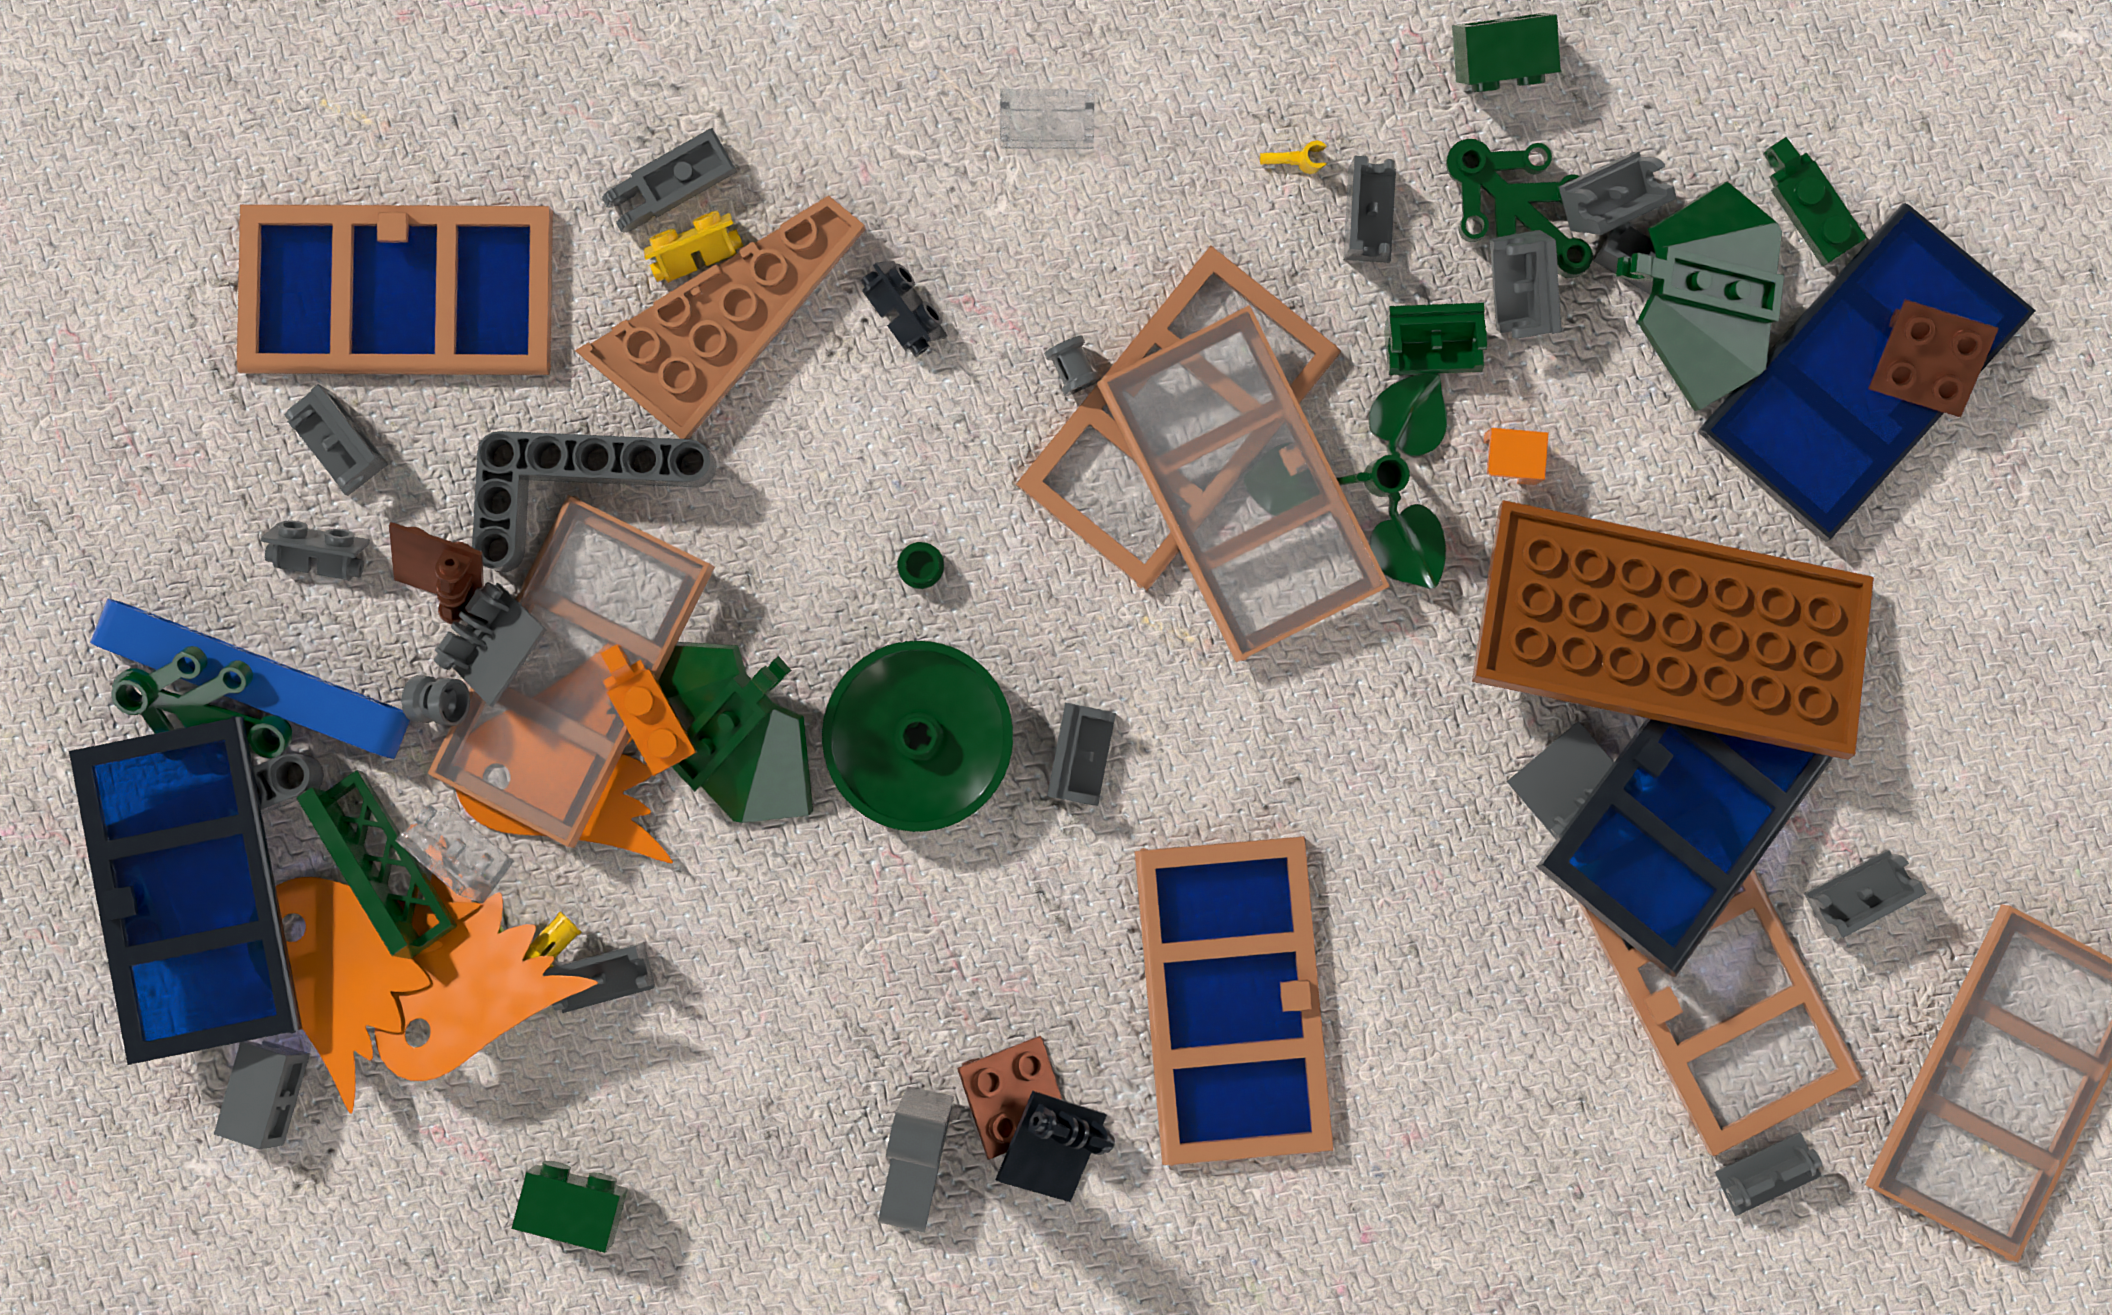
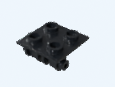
[995,1091,1115,1202]

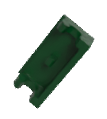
[1384,302,1487,375]

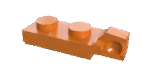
[600,644,697,776]

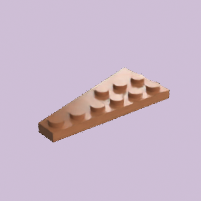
[575,195,866,439]

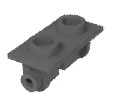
[260,520,370,581]
[1714,1132,1823,1216]

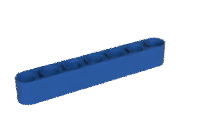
[90,598,410,759]

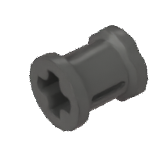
[1044,335,1101,396]

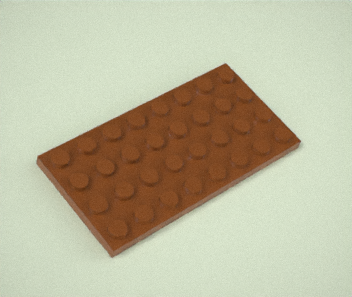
[1472,500,1874,760]

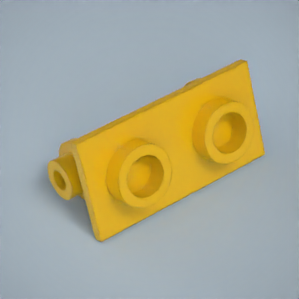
[644,211,744,283]

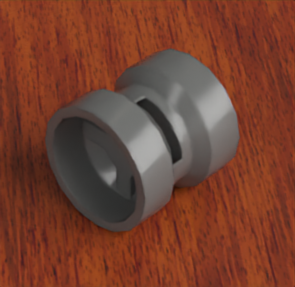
[401,675,470,726]

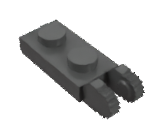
[602,128,737,233]

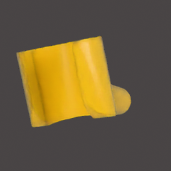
[1260,140,1327,174]

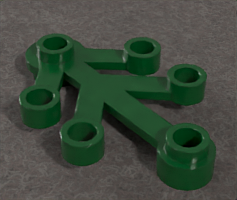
[1446,139,1593,278]
[111,646,293,775]

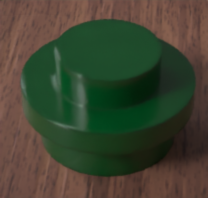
[897,542,944,589]

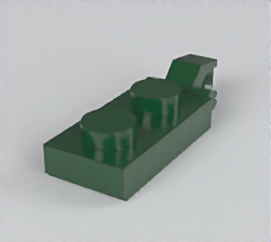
[1763,137,1867,266]

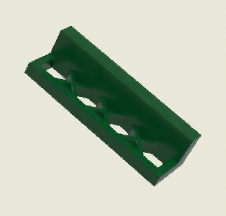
[296,770,457,959]

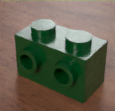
[1452,13,1561,92]
[511,1161,628,1253]

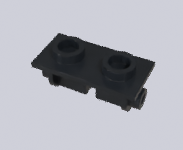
[861,261,948,357]

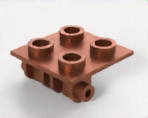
[1868,299,1999,418]
[389,522,484,624]
[957,1036,1062,1160]

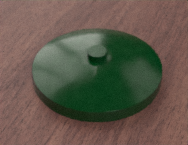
[822,641,1013,832]

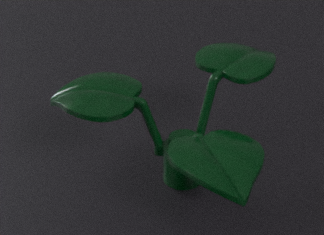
[1244,374,1447,589]

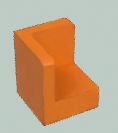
[1484,428,1549,485]

